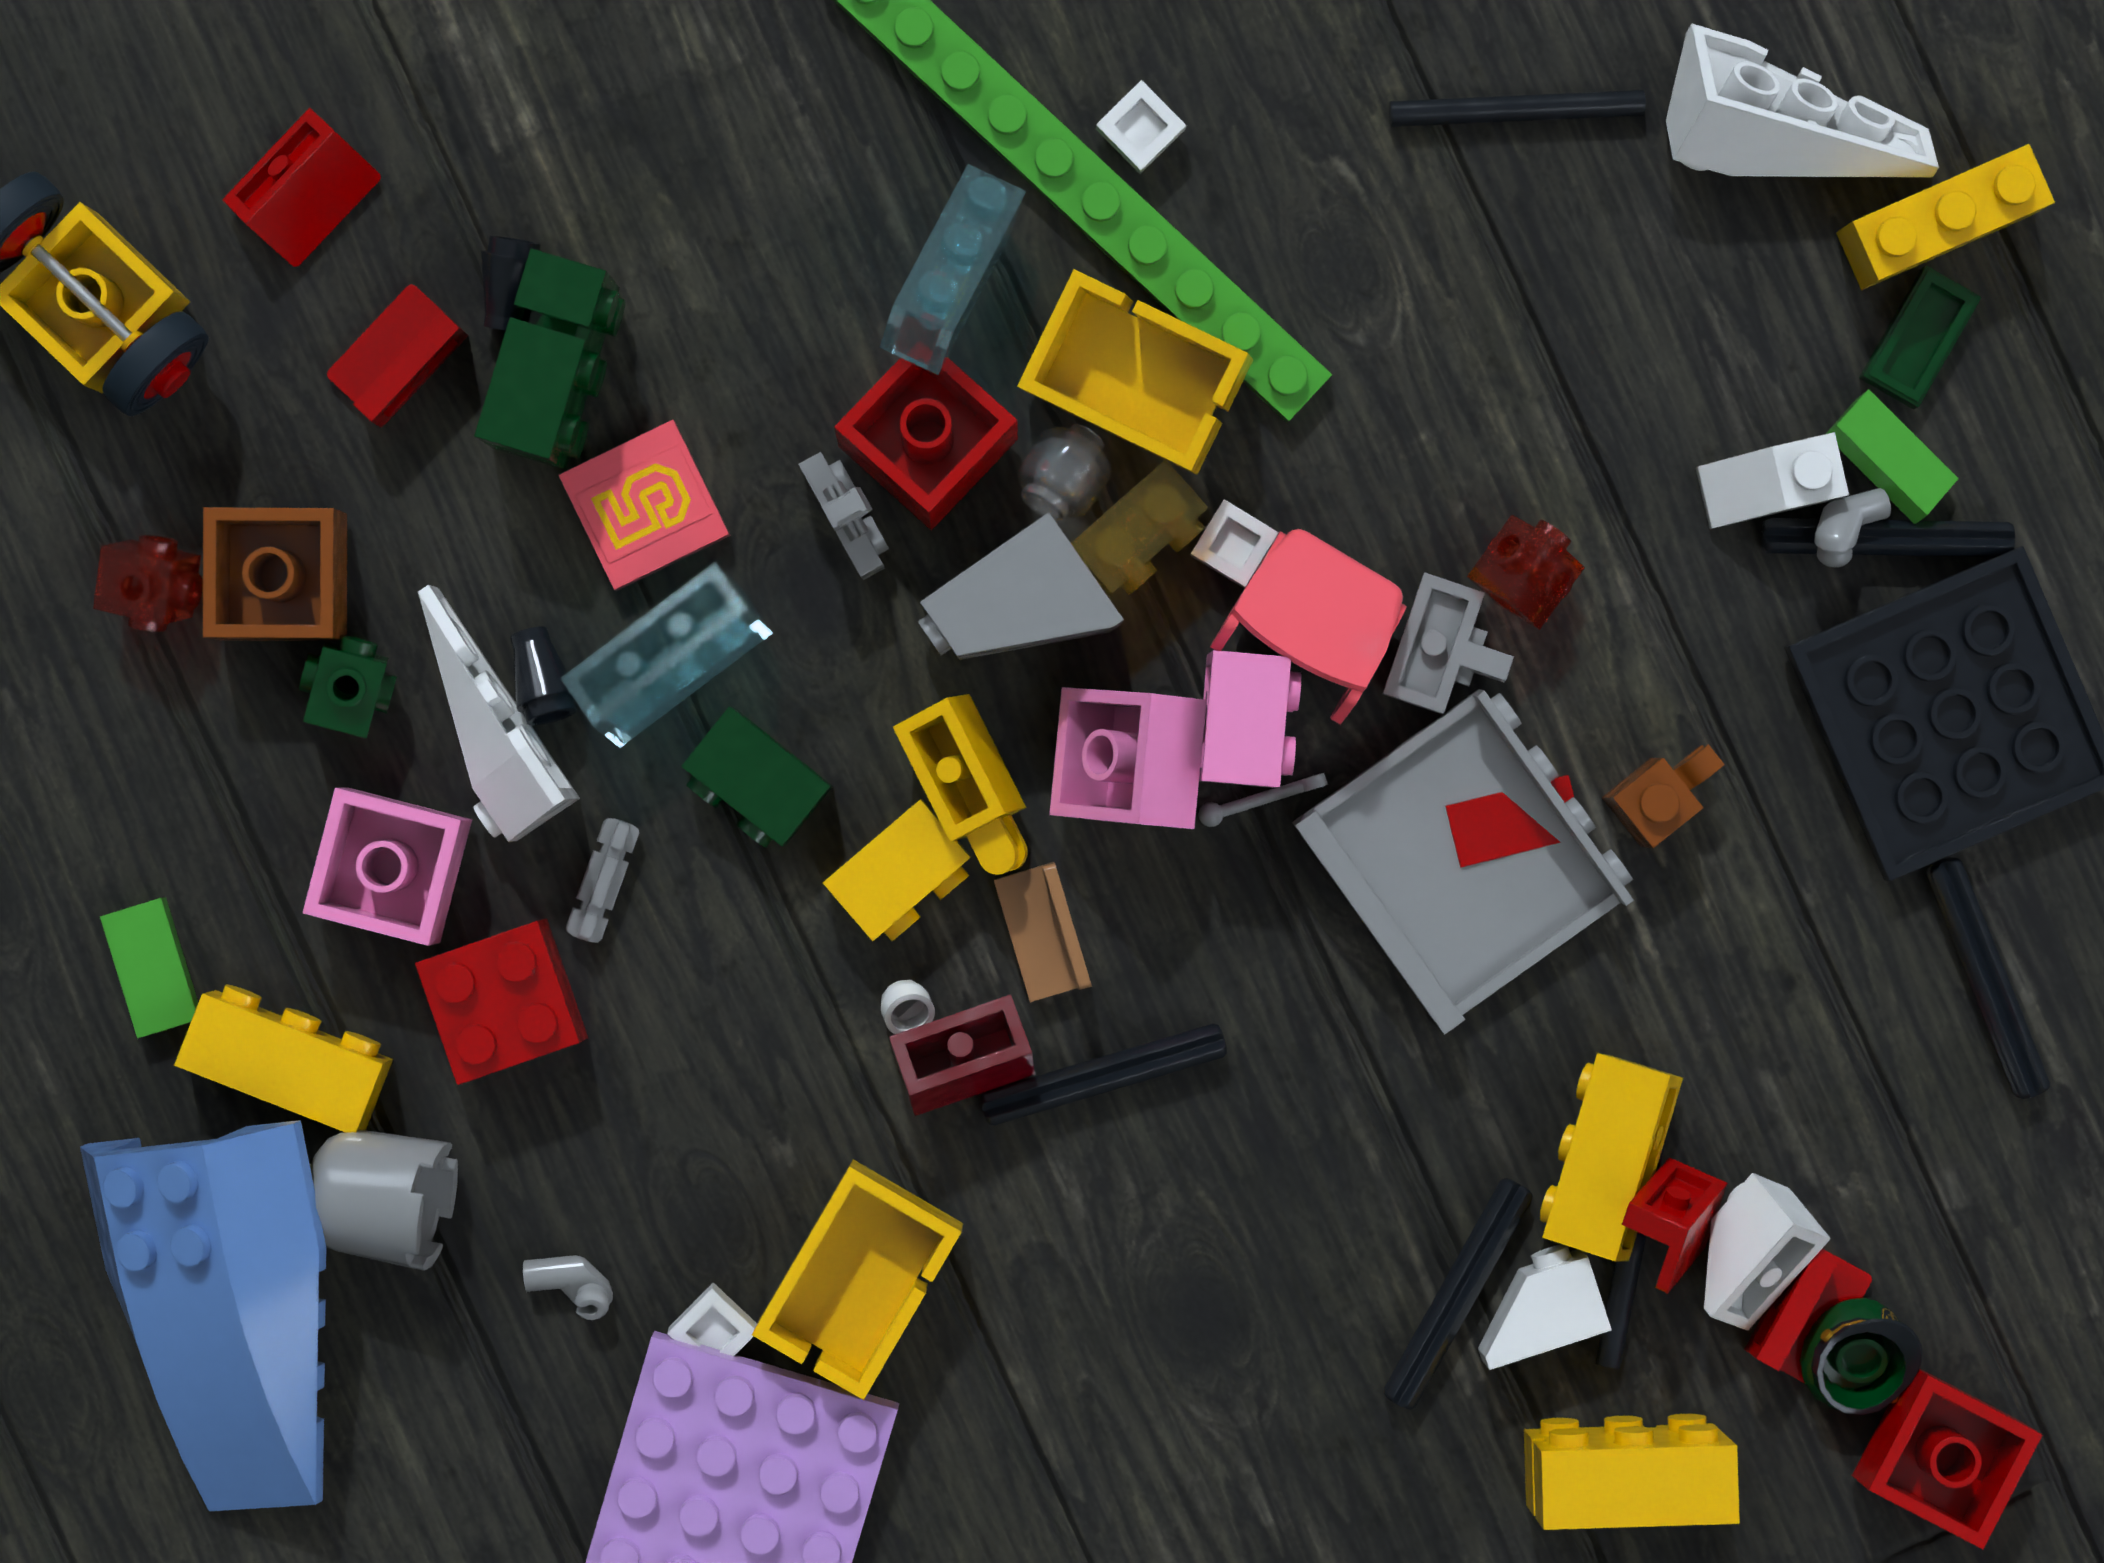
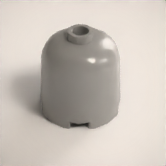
[310,1130,458,1271]

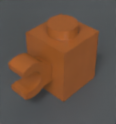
[1602,744,1725,848]

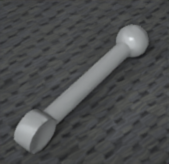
[1198,773,1328,827]

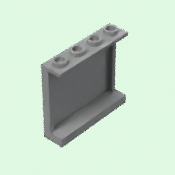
[1292,689,1634,1035]

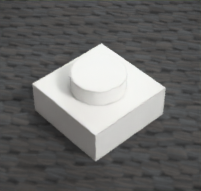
[1096,80,1186,174]
[1190,499,1279,588]
[667,1283,757,1356]

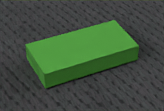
[1826,389,1959,524]
[100,897,198,1039]

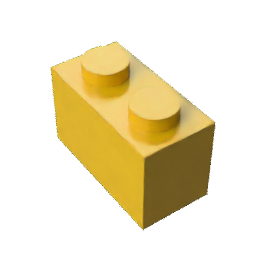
[823,799,971,941]

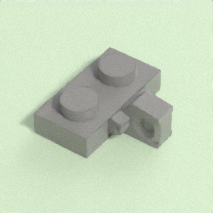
[799,452,889,580]
[1382,572,1514,715]

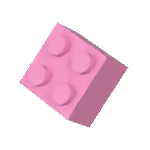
[1199,650,1301,788]
[1050,687,1207,829]
[303,788,472,946]

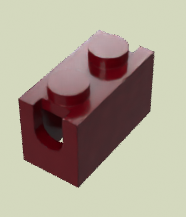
[889,994,1035,1116]

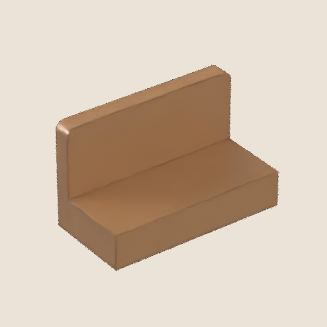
[994,862,1092,1002]

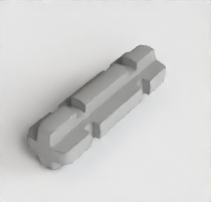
[566,818,640,943]

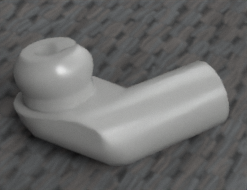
[1814,488,1891,567]
[523,1255,613,1320]

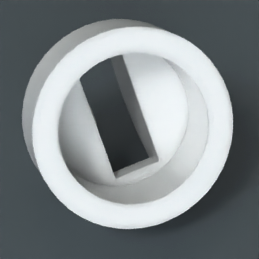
[881,980,935,1034]

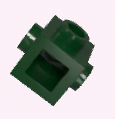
[299,635,397,738]

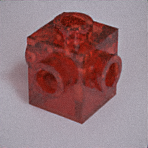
[1467,515,1585,630]
[93,535,203,632]

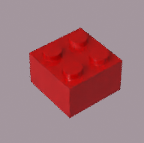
[834,335,1018,530]
[415,918,588,1085]
[1852,1369,2043,1549]

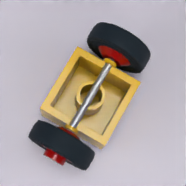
[0,172,209,417]

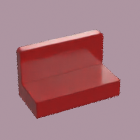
[222,107,381,267]
[327,284,469,428]
[1622,1157,1728,1294]
[1744,1248,1872,1383]

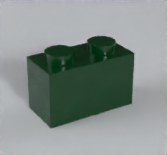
[681,706,833,848]

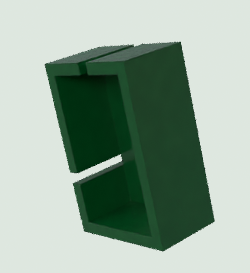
[474,248,626,470]

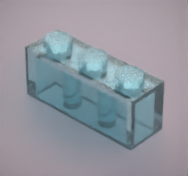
[879,164,1026,375]
[561,562,772,748]

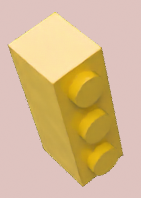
[1836,144,2055,290]
[174,984,393,1133]
[1540,1053,1683,1262]

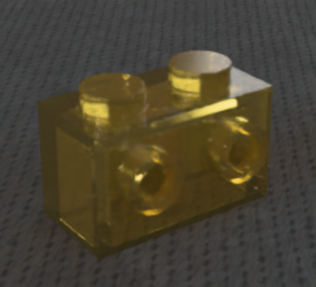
[1071,459,1208,597]

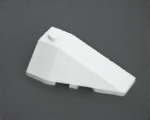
[1666,24,1939,177]
[418,585,580,842]

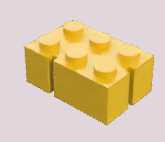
[1017,269,1253,475]
[752,1159,963,1400]
[1524,1414,1740,1530]

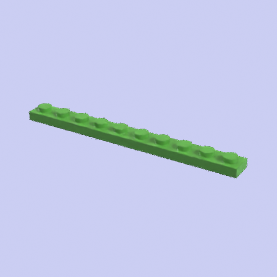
[832,0,1332,423]

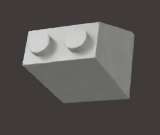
[918,512,1124,660]

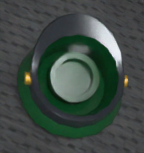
[1800,1298,1923,1415]

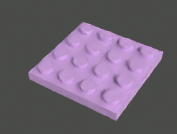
[585,1331,899,1563]

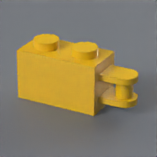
[893,694,1028,875]

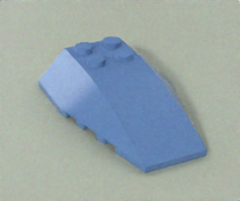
[80,1120,326,1511]

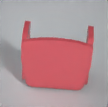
[1210,529,1407,725]

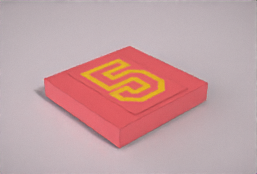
[558,420,731,591]

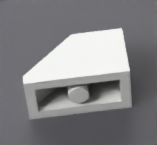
[1696,432,1849,529]
[1704,1173,1831,1331]
[1478,1244,1612,1370]

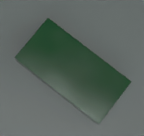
[1859,266,1982,410]

